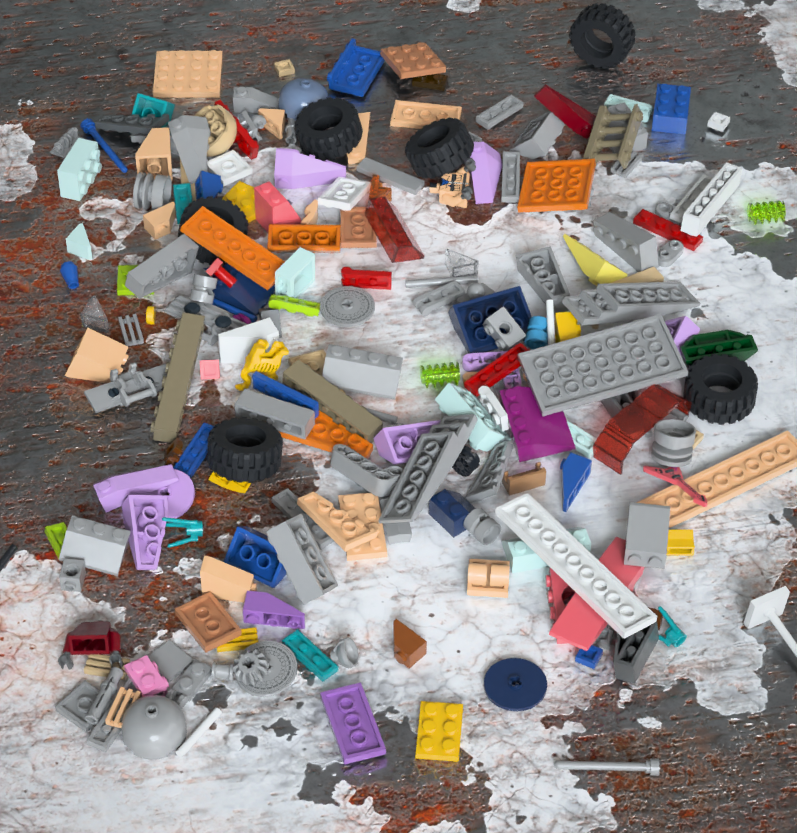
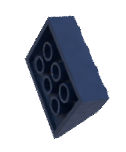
[213,263,275,316]
[448,286,532,353]

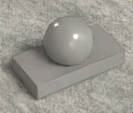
[456,283,495,304]

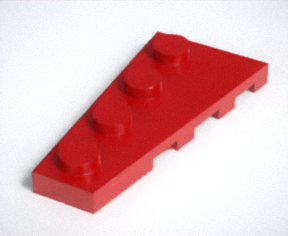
[214,100,259,160]

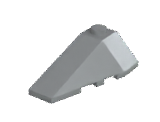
[168,115,211,184]

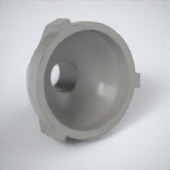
[330,638,359,669]

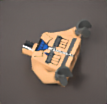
[430,158,476,208]

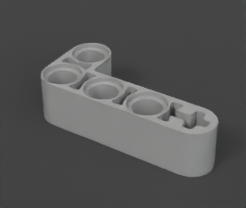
[330,444,404,497]

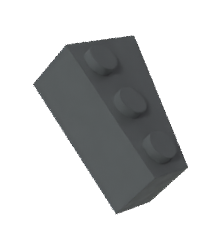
[613,622,659,684]

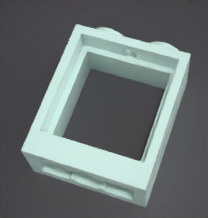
[275,247,315,298]

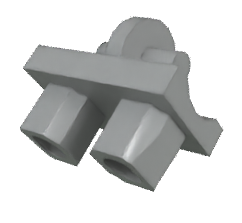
[239,110,266,142]

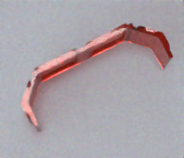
[593,384,691,475]

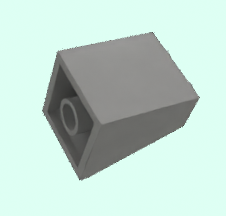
[624,502,670,569]

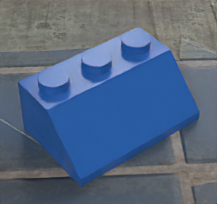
[223,526,286,588]

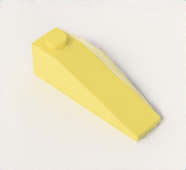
[563,233,628,286]

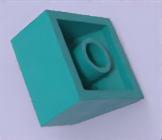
[132,93,175,128]

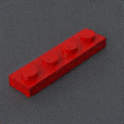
[633,209,704,251]
[464,343,529,397]

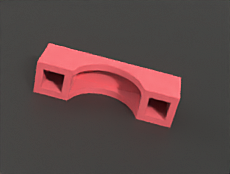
[545,568,575,644]

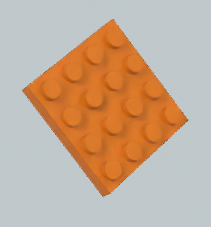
[517,159,596,213]

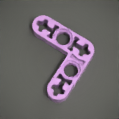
[462,351,521,389]

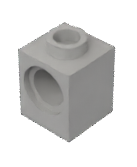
[59,558,86,592]

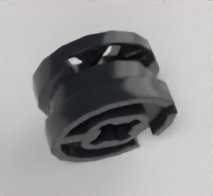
[452,446,480,477]

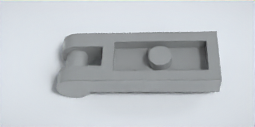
[413,280,465,316]

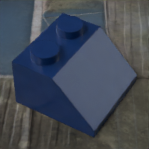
[429,489,476,538]

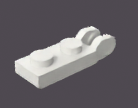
[478,386,509,431]

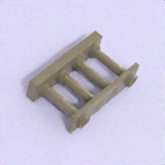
[583,104,643,169]

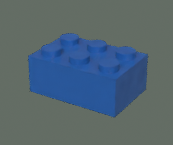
[652,84,691,134]

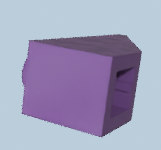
[243,590,305,629]

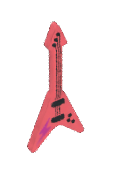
[643,466,707,507]

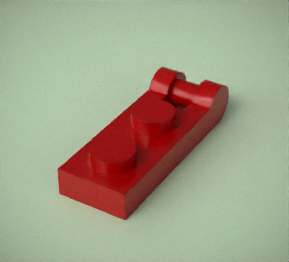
[341,267,392,290]

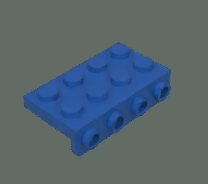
[327,38,385,97]

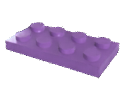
[320,682,386,765]

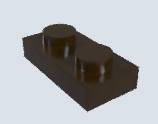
[412,74,448,91]

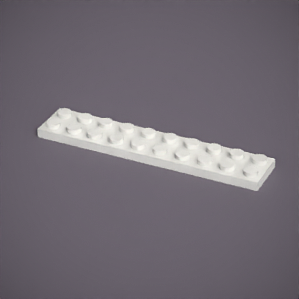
[495,493,657,639]

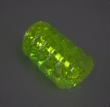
[747,200,786,225]
[420,362,460,389]

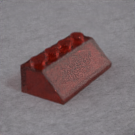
[364,197,425,263]

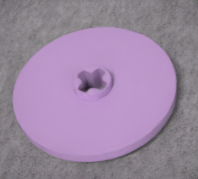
[147,469,195,518]

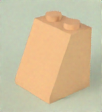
[135,127,173,181]
[65,328,129,383]

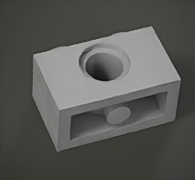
[483,306,526,351]

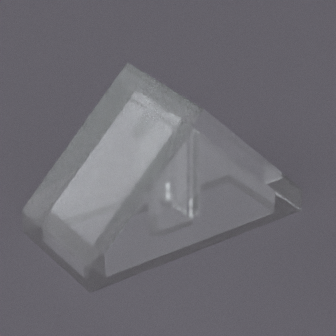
[445,249,479,277]
[80,296,109,333]

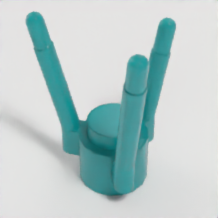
[162,517,203,548]
[658,606,687,647]

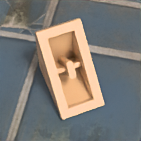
[258,108,285,140]

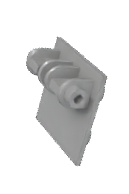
[50,127,88,159]

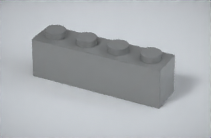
[235,389,315,439]

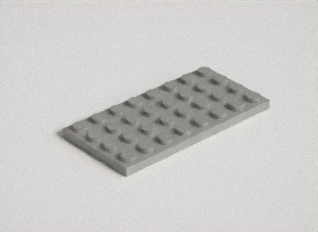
[518,314,688,417]

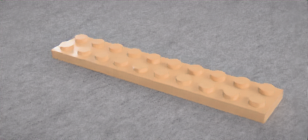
[636,430,797,528]

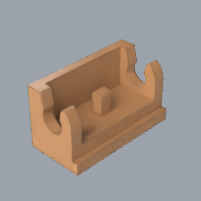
[502,462,546,496]

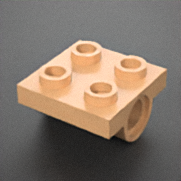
[467,559,510,598]

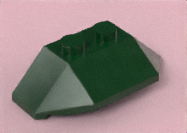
[680,329,758,366]

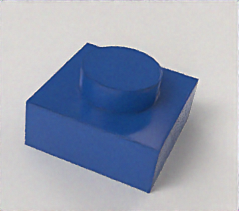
[575,645,603,669]

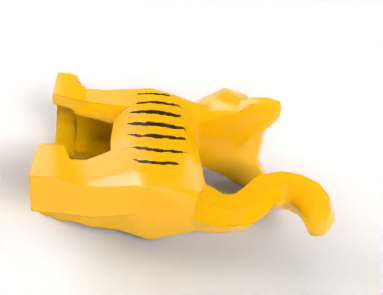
[235,339,289,391]

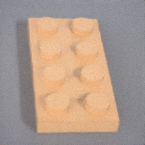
[338,493,387,561]

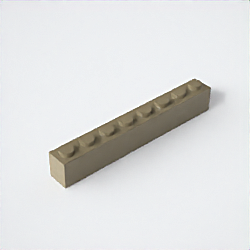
[150,313,205,443]

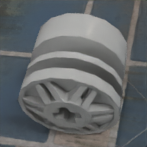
[133,172,172,210]
[651,419,696,467]

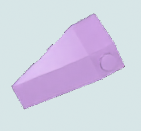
[122,495,169,570]

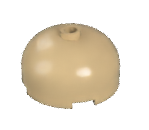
[195,105,237,157]

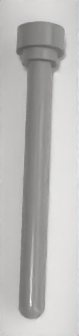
[554,758,659,776]

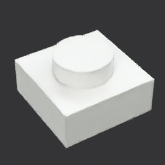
[707,112,730,132]

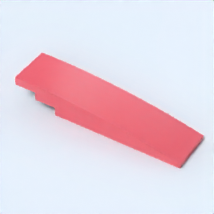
[549,536,644,651]

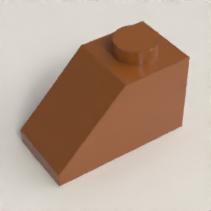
[393,619,427,669]

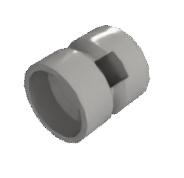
[189,274,218,304]
[463,508,501,545]

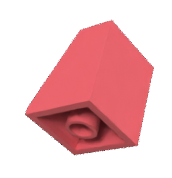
[254,181,302,232]

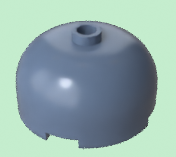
[278,78,329,120]

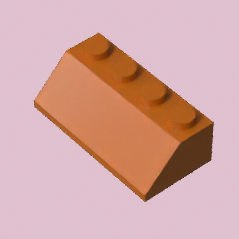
[267,224,341,253]

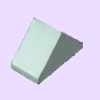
[66,223,92,260]

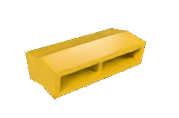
[667,530,695,555]

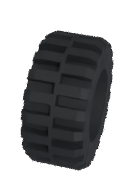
[569,3,636,68]
[294,97,363,161]
[405,118,474,179]
[178,196,248,265]
[683,354,758,425]
[207,417,283,483]

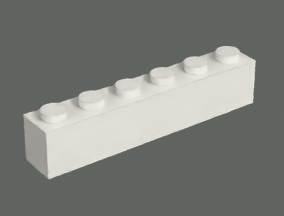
[681,162,742,237]

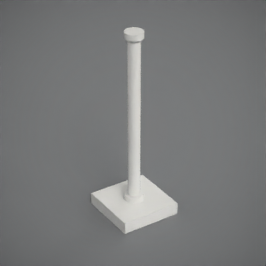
[744,586,797,658]

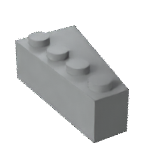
[593,212,659,272]
[125,234,199,299]
[516,246,570,314]

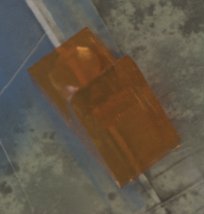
[369,175,392,209]

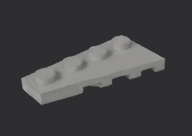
[465,440,513,503]

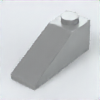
[233,86,279,114]

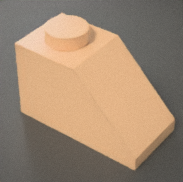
[143,202,176,240]

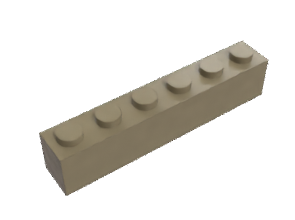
[282,359,383,443]

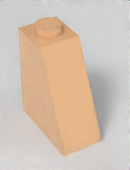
[200,556,257,602]

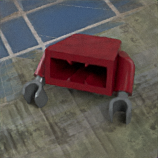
[58,620,123,670]

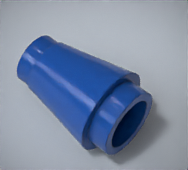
[60,262,79,289]

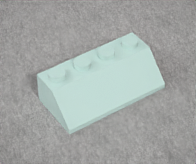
[435,383,512,452]
[502,527,591,573]

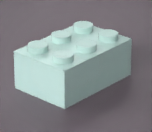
[57,138,102,201]

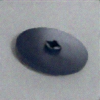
[484,658,547,711]

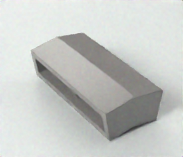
[380,497,412,545]

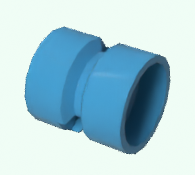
[524,316,548,349]

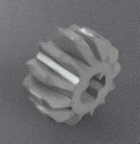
[233,649,269,686]

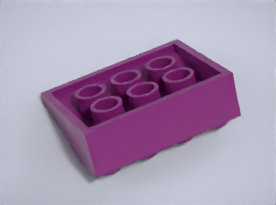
[499,386,576,463]

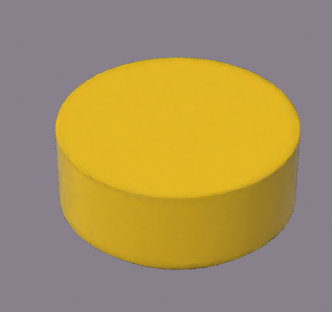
[146,306,156,325]

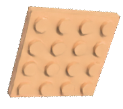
[153,50,223,98]

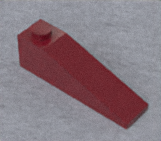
[534,84,596,139]

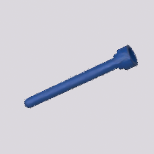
[80,118,128,173]

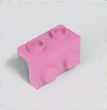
[124,655,169,697]

